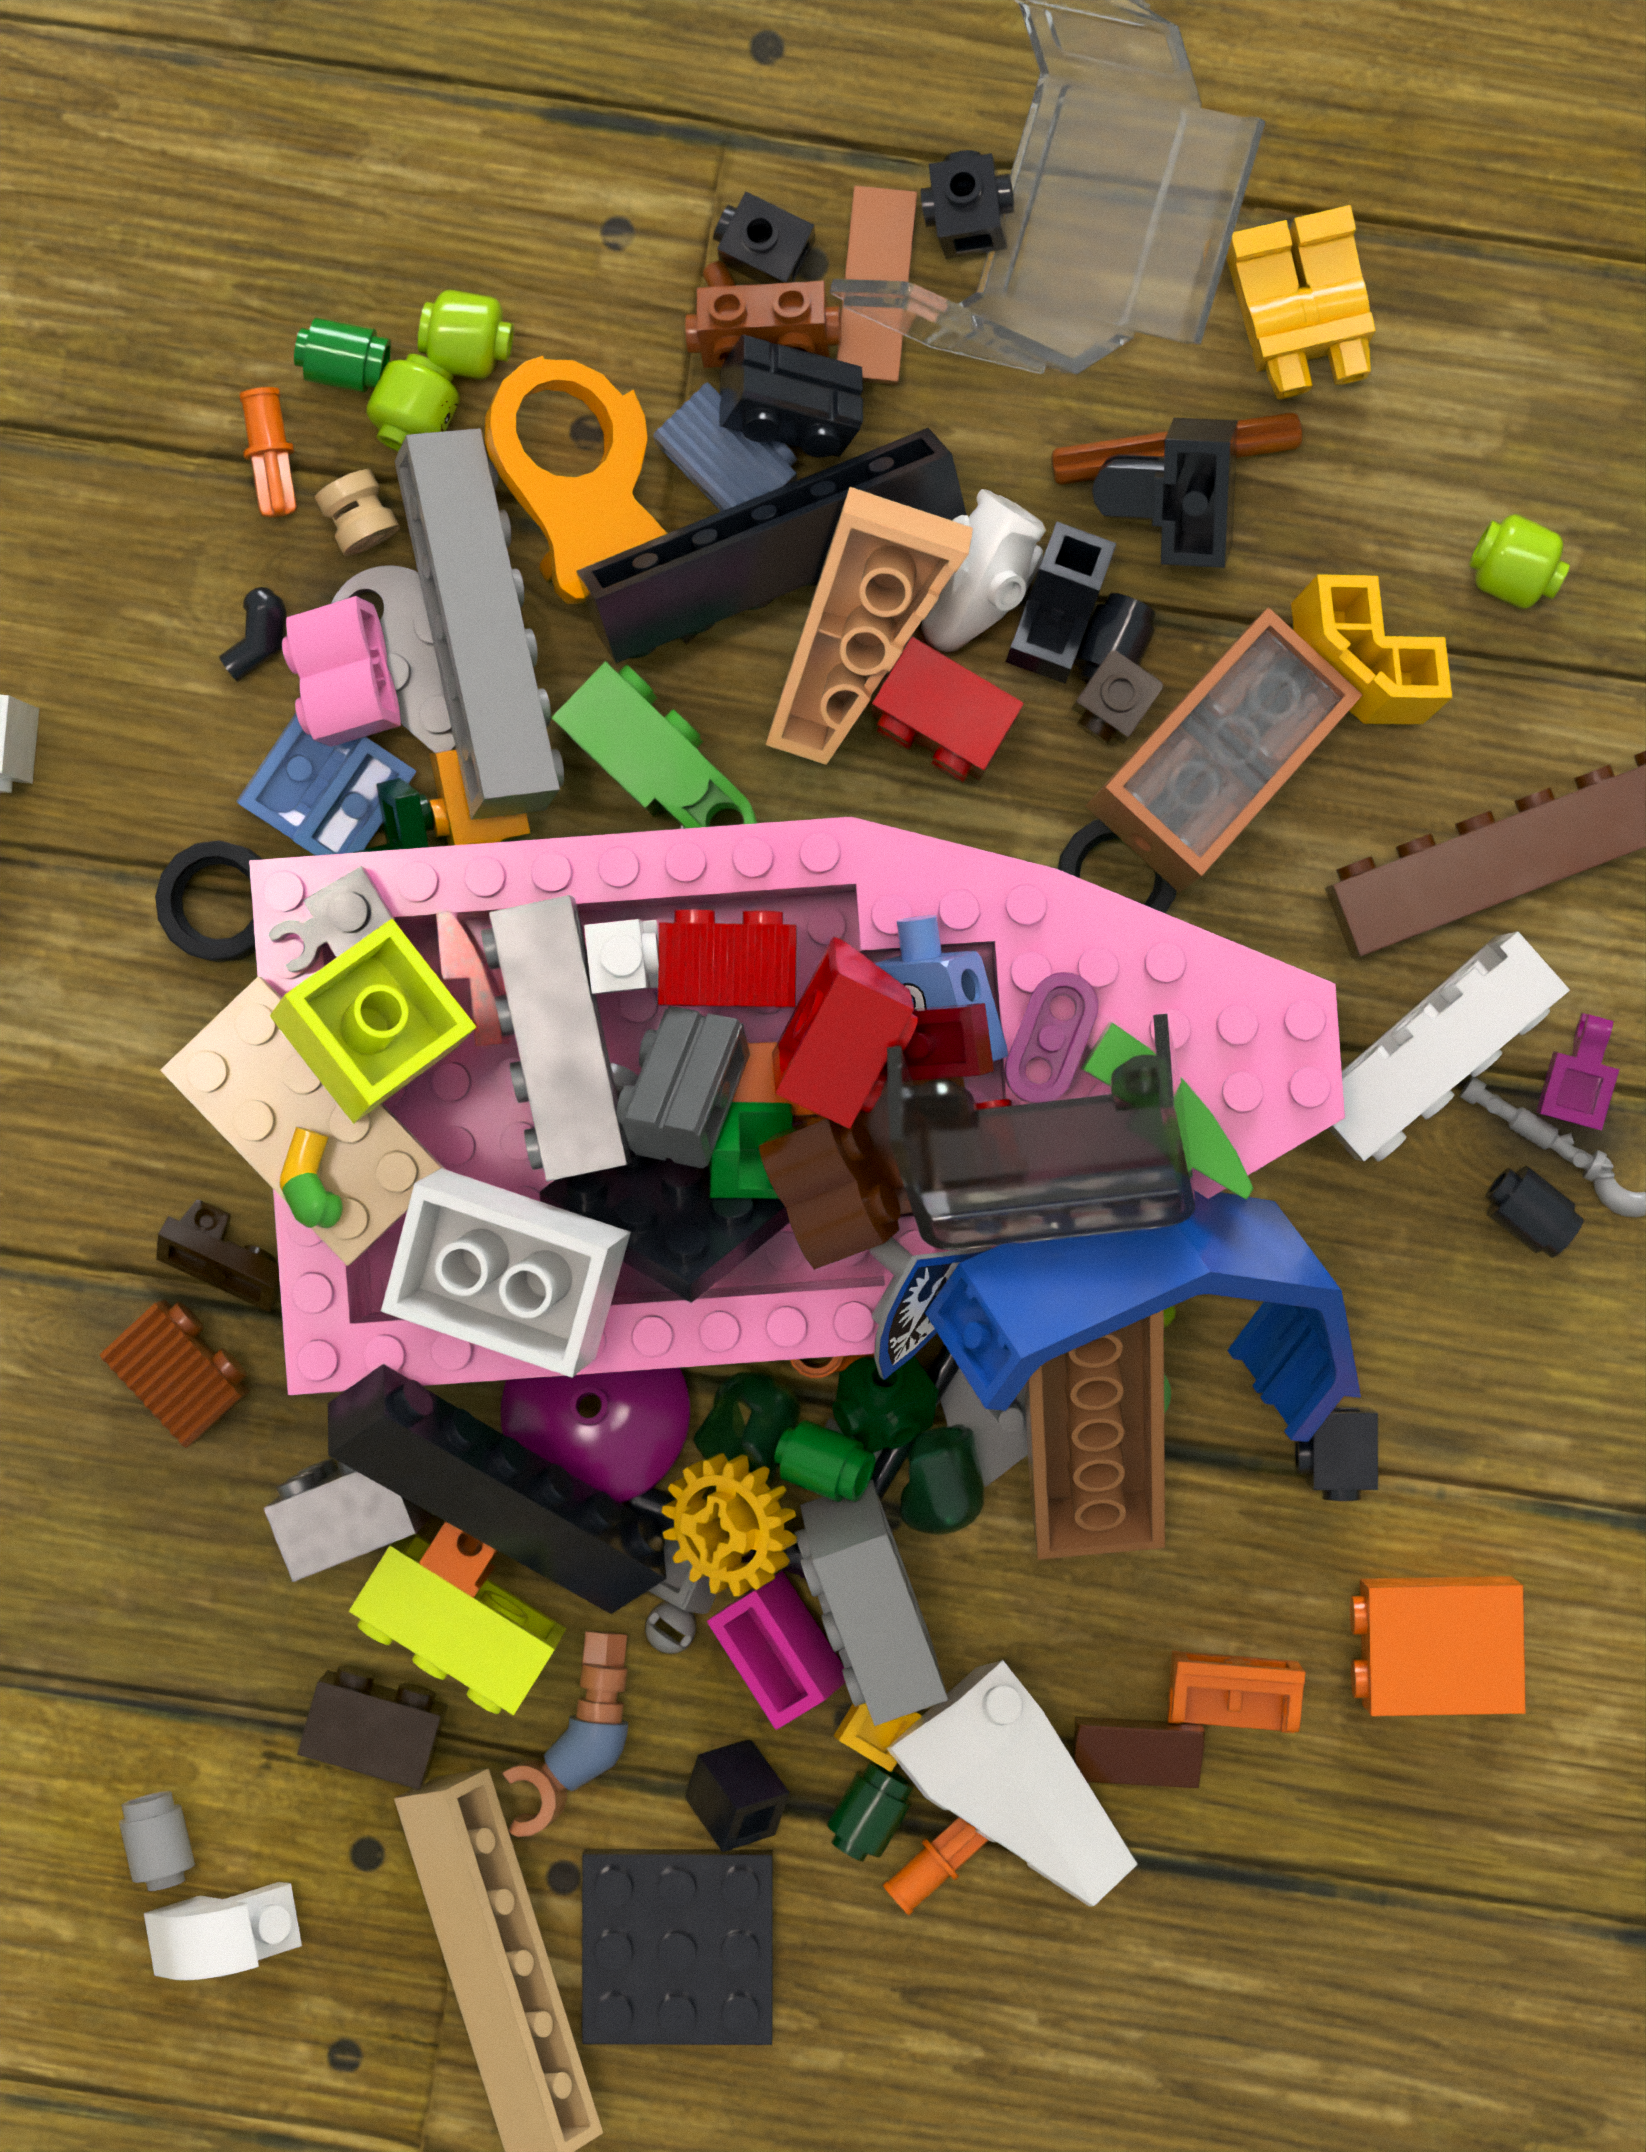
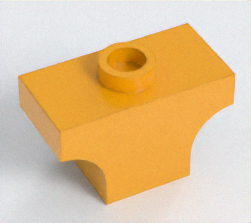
[429,749,530,846]

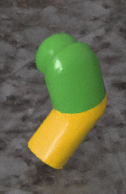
[279,1127,343,1229]

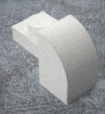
[144,1882,302,1980]

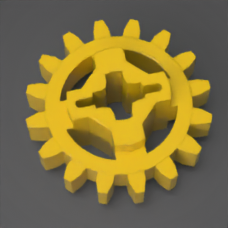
[661,1453,797,1596]

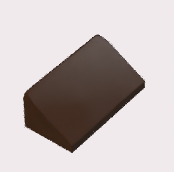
[1073,1716,1205,1788]

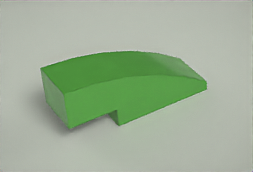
[1080,1022,1253,1200]

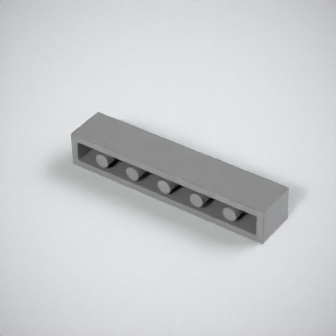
[394,428,564,820]

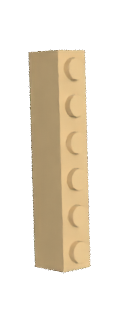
[394,1768,603,2152]

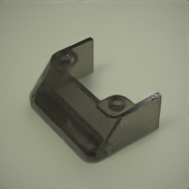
[887,1013,1195,1250]

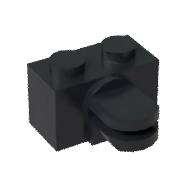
[1092,417,1238,568]

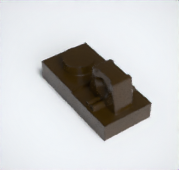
[156,1199,281,1312]

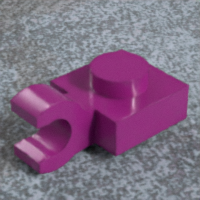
[1536,1013,1620,1131]

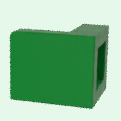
[709,1102,793,1198]

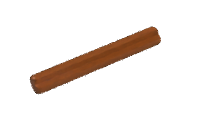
[1051,412,1302,485]

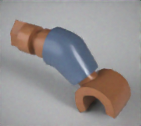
[502,1631,628,1837]

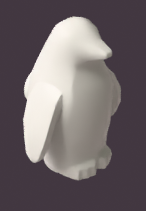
[921,489,1046,652]

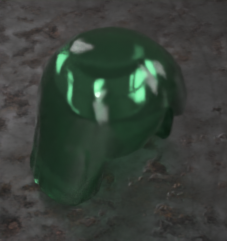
[693,1371,801,1484]
[899,1424,985,1535]

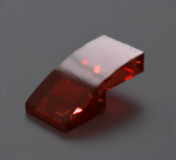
[436,911,510,1047]

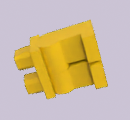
[1224,205,1376,399]

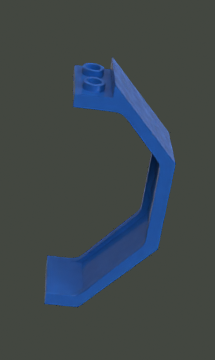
[925,1180,1361,1442]

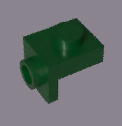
[353,778,433,853]

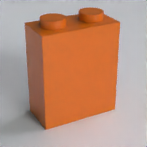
[1350,1576,1526,1716]

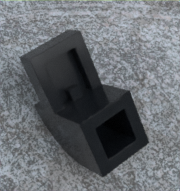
[1005,522,1117,684]

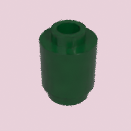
[827,1761,914,1862]

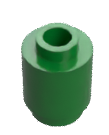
[294,318,391,393]
[774,1420,875,1502]

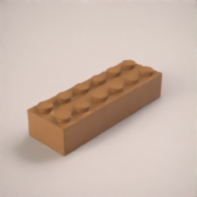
[1024,1310,1165,1560]

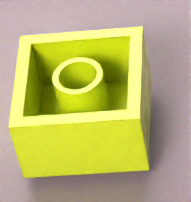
[270,919,476,1124]

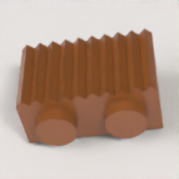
[99,1300,251,1448]

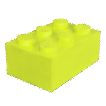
[349,1534,567,1715]

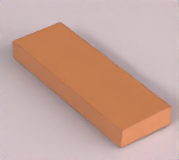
[837,186,917,385]

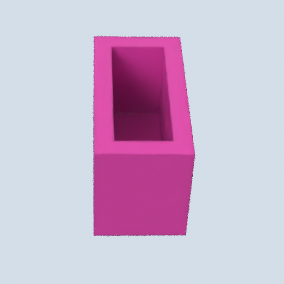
[707,1570,846,1730]

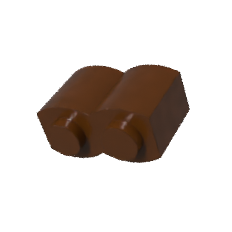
[759,1116,901,1270]

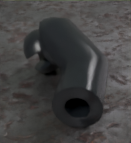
[219,587,287,682]

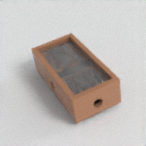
[1085,607,1363,893]

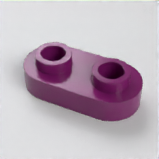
[1004,972,1098,1105]

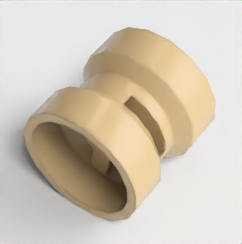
[315,469,400,556]

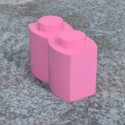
[282,596,401,747]

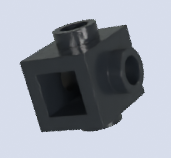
[921,150,1015,259]

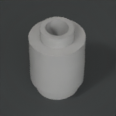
[119,1791,195,1891]

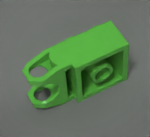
[551,661,757,829]

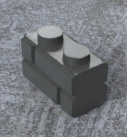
[616,1006,750,1169]

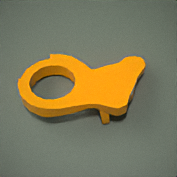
[484,356,667,604]

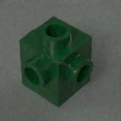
[832,1356,939,1453]

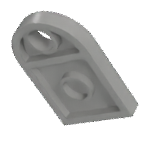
[331,565,456,753]

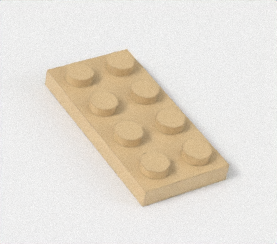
[160,976,445,1266]

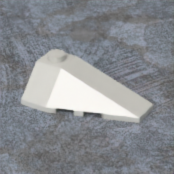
[886,1660,1138,1907]

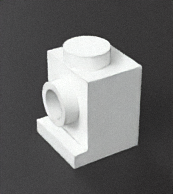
[584,919,659,994]

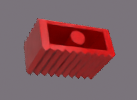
[658,910,797,1008]

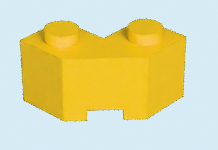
[1291,574,1452,724]

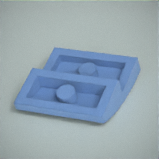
[236,713,416,856]

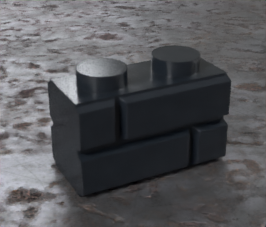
[719,335,863,458]

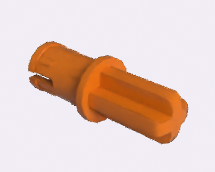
[240,387,297,518]
[882,1816,989,1916]

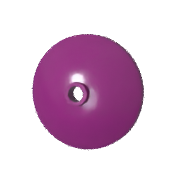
[501,1368,691,1504]

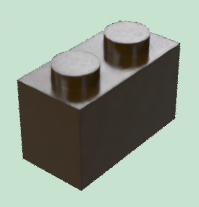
[297,1666,448,1790]

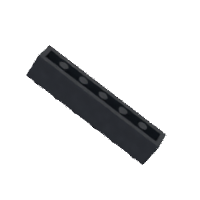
[576,428,967,663]
[328,1364,667,1614]

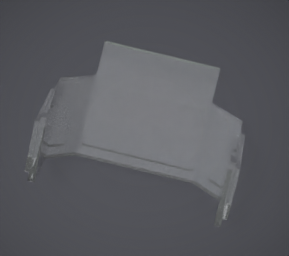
[829,0,1266,374]

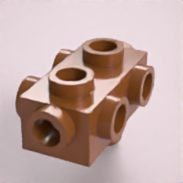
[685,261,842,368]

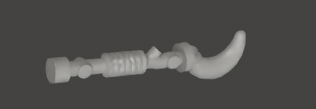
[1459,1077,1646,1217]

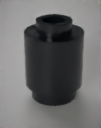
[1074,593,1156,684]
[1485,1166,1584,1258]

